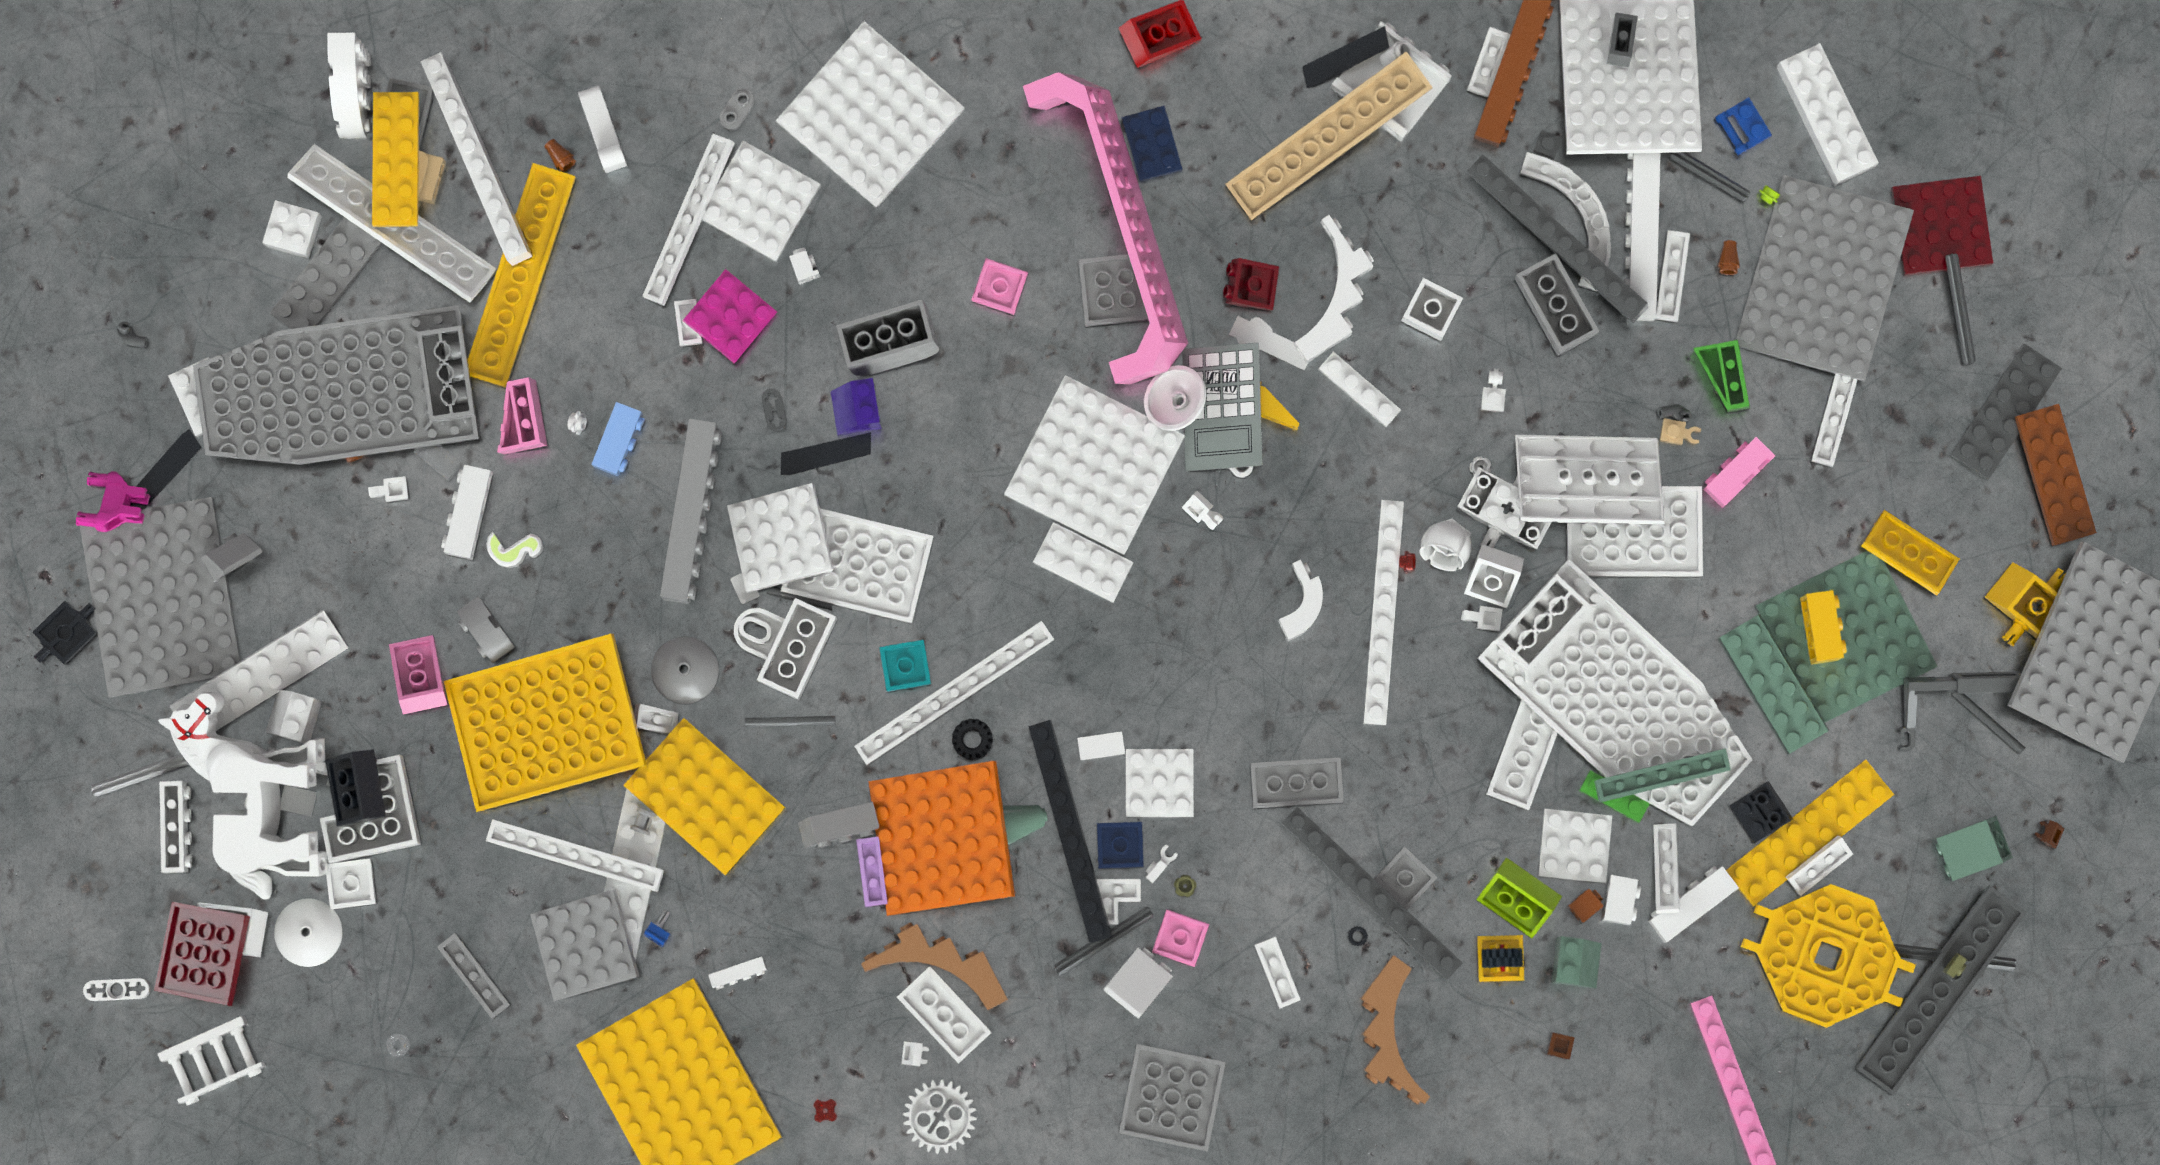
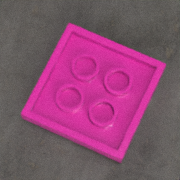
[683,269,777,364]

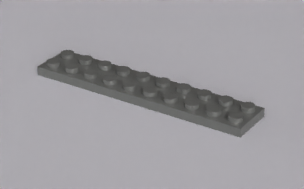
[1855,885,2027,1096]

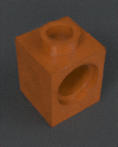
[1566,889,1604,924]

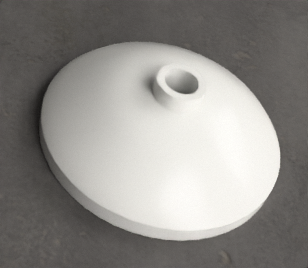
[1144,365,1206,431]
[274,899,343,967]

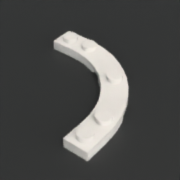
[1520,152,1611,291]

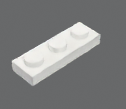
[1467,27,1511,98]
[1786,835,1853,896]
[1254,937,1300,1009]

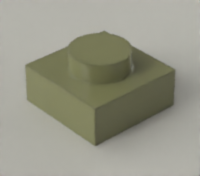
[1943,953,1967,978]

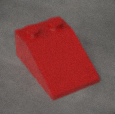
[1119,0,1202,68]

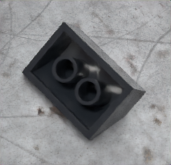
[325,749,386,827]

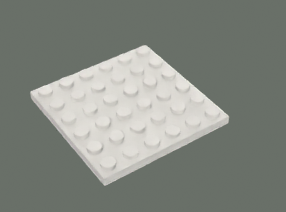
[776,21,965,208]
[1004,375,1185,555]

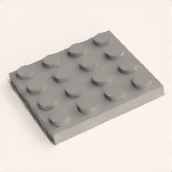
[530,889,640,1001]
[1119,1044,1226,1152]

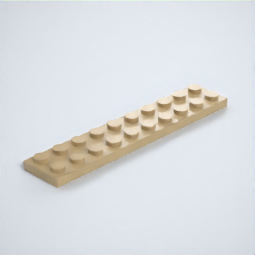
[1225,51,1433,221]

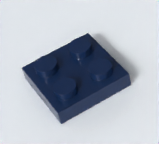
[1097,822,1144,869]

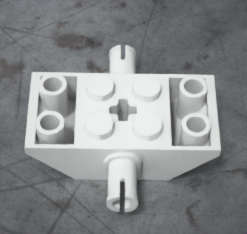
[1457,467,1551,549]

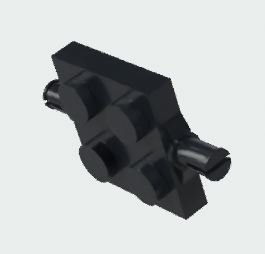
[32,601,97,665]

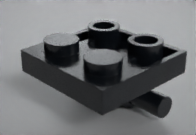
[1730,781,1793,843]

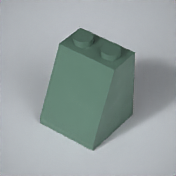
[1936,816,2013,881]
[1551,936,1602,988]

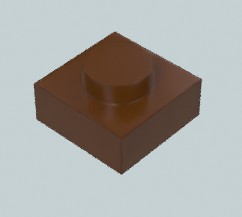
[1547,1032,1575,1060]

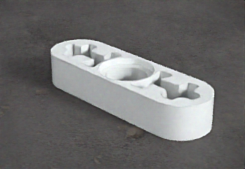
[83,978,151,1001]

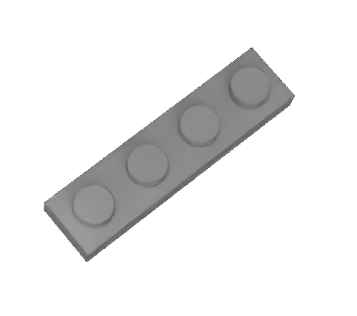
[437,933,510,1019]

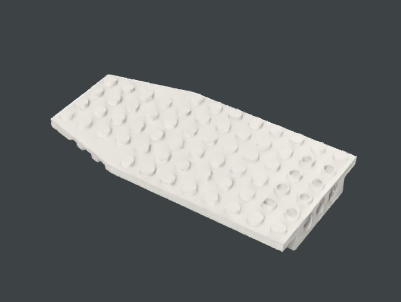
[1477,559,1753,826]

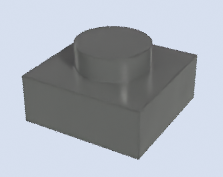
[1533,130,1562,160]

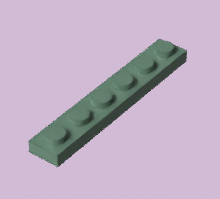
[1594,748,1731,803]

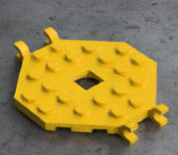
[1740,884,1916,1028]

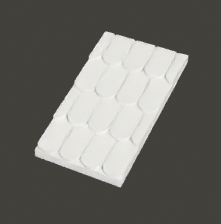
[1515,435,1665,524]

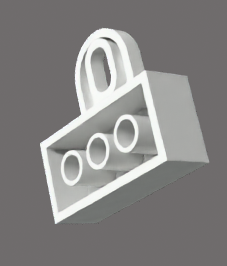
[734,598,837,700]

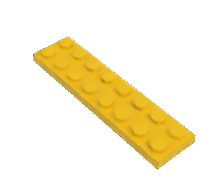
[1726,759,1894,907]

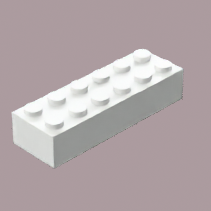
[1776,43,1879,186]

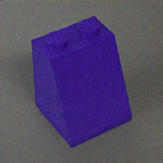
[831,378,882,436]

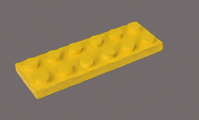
[372,92,419,227]

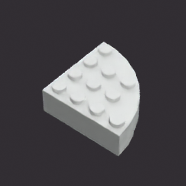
[327,33,371,139]

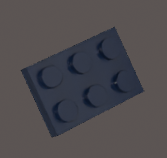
[1121,105,1182,182]

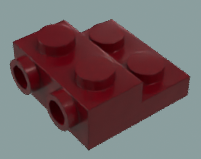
[1223,258,1279,311]

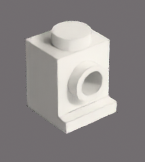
[789,247,820,285]

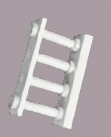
[157,1016,266,1106]

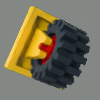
[1477,935,1524,982]

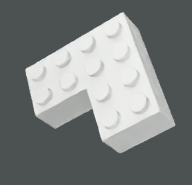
[320,755,421,863]

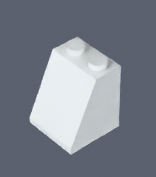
[266,690,322,744]
[1103,947,1173,1019]

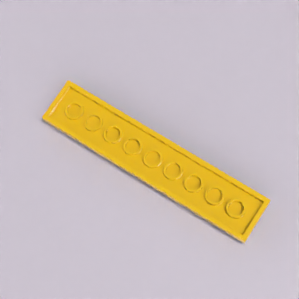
[468,163,576,388]

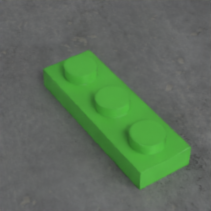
[1579,770,1650,823]

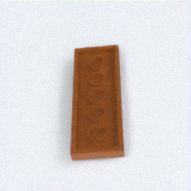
[2015,404,2097,546]

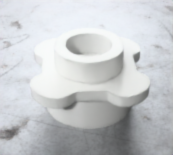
[568,411,587,435]

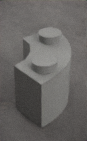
[456,596,515,663]

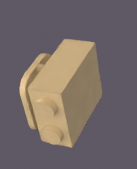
[418,151,446,204]

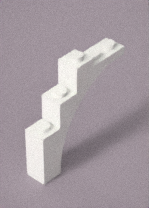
[1294,215,1374,364]

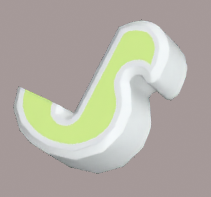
[486,531,544,568]

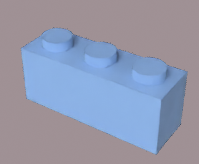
[592,402,645,477]

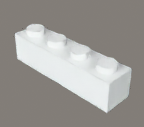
[708,957,767,990]

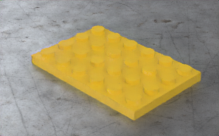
[623,718,785,875]

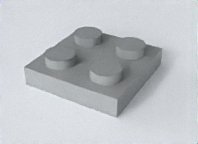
[1374,847,1438,910]

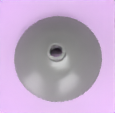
[651,636,719,704]

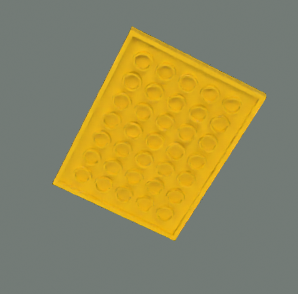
[444,634,647,812]
[576,978,782,1165]

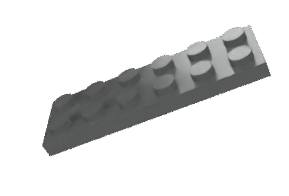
[1950,344,2062,480]

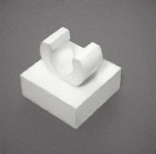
[901,1041,929,1066]

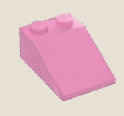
[389,635,447,714]

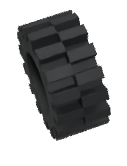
[952,718,993,760]

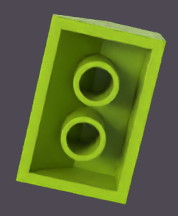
[1476,857,1562,938]

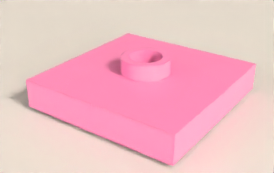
[972,258,1028,315]
[1152,909,1209,967]

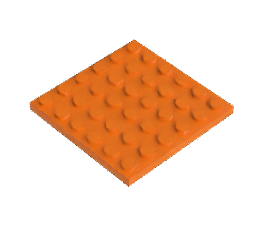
[868,761,1015,916]

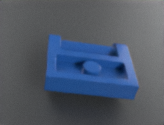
[1715,97,1772,156]

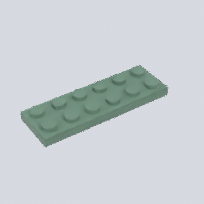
[1720,614,1829,754]

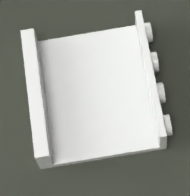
[1331,22,1452,142]

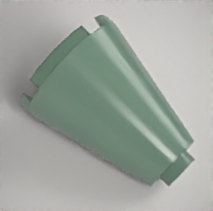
[1003,805,1047,845]

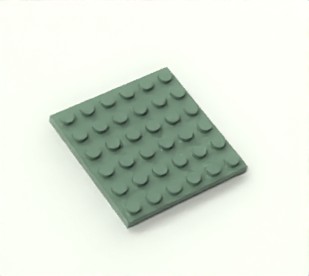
[1755,550,1938,722]

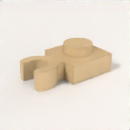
[1659,418,1701,445]

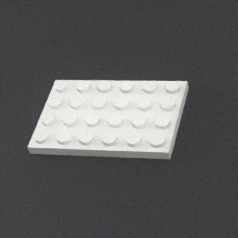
[1567,486,1703,577]
[781,508,934,624]

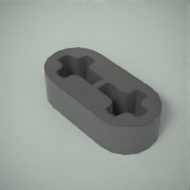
[762,388,787,431]

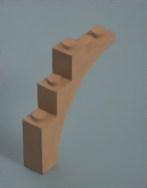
[861,922,1008,1010]
[1360,955,1430,1105]

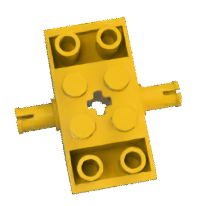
[1985,562,2066,646]

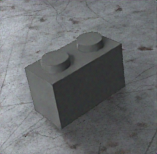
[1607,13,1638,67]

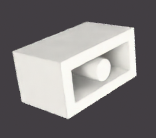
[1602,875,1641,925]

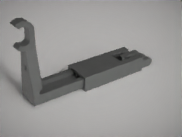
[1898,672,2022,752]

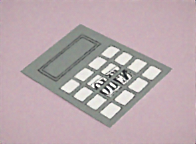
[1182,342,1262,471]

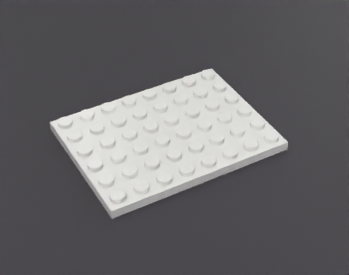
[1559,0,1702,154]

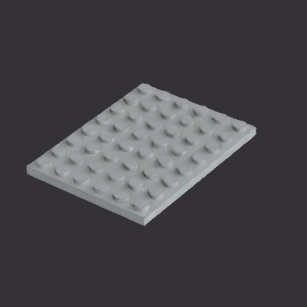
[1736,175,1914,382]
[80,497,241,698]
[2008,542,2160,763]

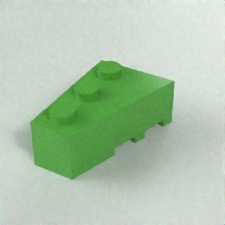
[1693,340,1750,413]

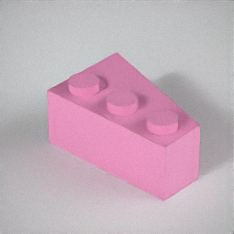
[1703,437,1775,508]

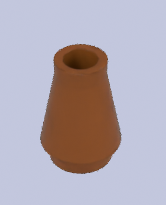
[544,139,576,172]
[1718,240,1740,275]

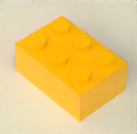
[1800,590,1847,665]

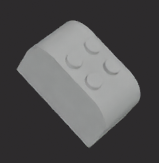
[836,299,939,376]

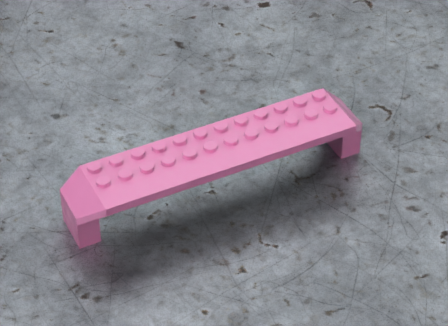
[1023,72,1188,384]

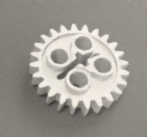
[903,1080,977,1154]

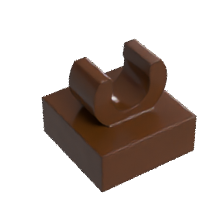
[2035,820,2065,849]

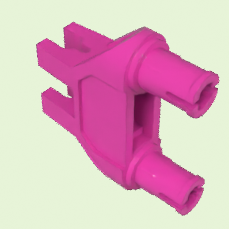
[76,471,150,532]

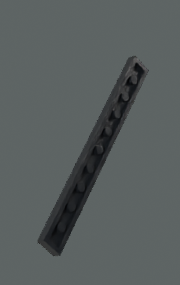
[1028,720,1113,944]

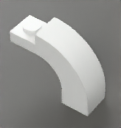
[1278,560,1323,641]

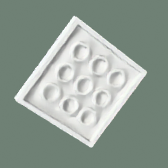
[702,141,821,262]
[727,483,834,593]

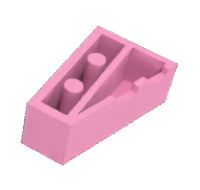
[497,377,547,455]

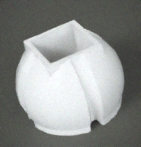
[1420,519,1472,571]

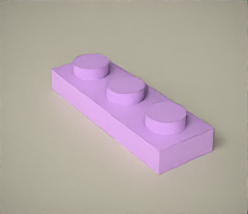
[856,837,888,907]

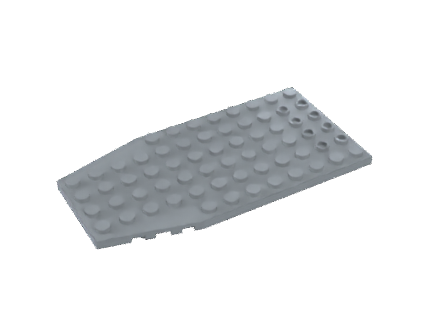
[193,305,479,465]

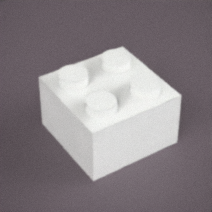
[262,200,322,259]
[1401,278,1463,341]
[1464,544,1524,608]

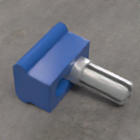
[644,910,670,947]

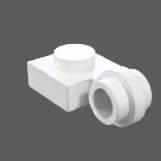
[1481,368,1506,413]

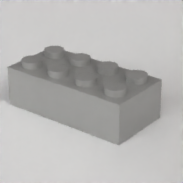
[1514,253,1599,356]

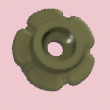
[1174,875,1196,897]

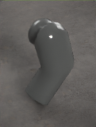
[117,322,147,348]
[1657,404,1692,422]

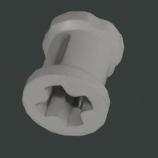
[630,808,657,836]

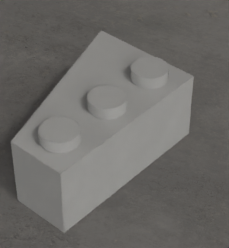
[798,802,880,849]

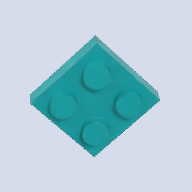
[879,640,931,692]

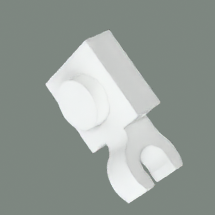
[368,476,409,502]
[1182,491,1224,530]
[1461,606,1503,632]
[1145,845,1178,884]

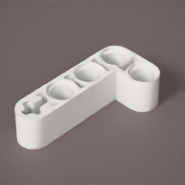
[578,85,627,173]

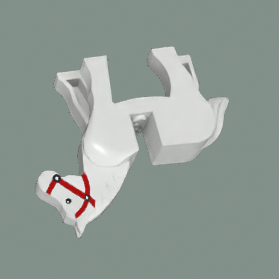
[159,692,327,899]

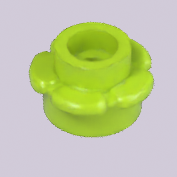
[1759,185,1780,204]

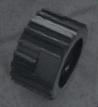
[1347,926,1368,946]

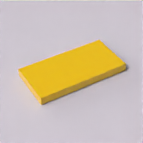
[1861,510,1960,595]

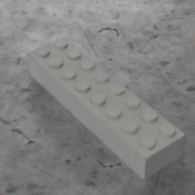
[660,419,722,605]

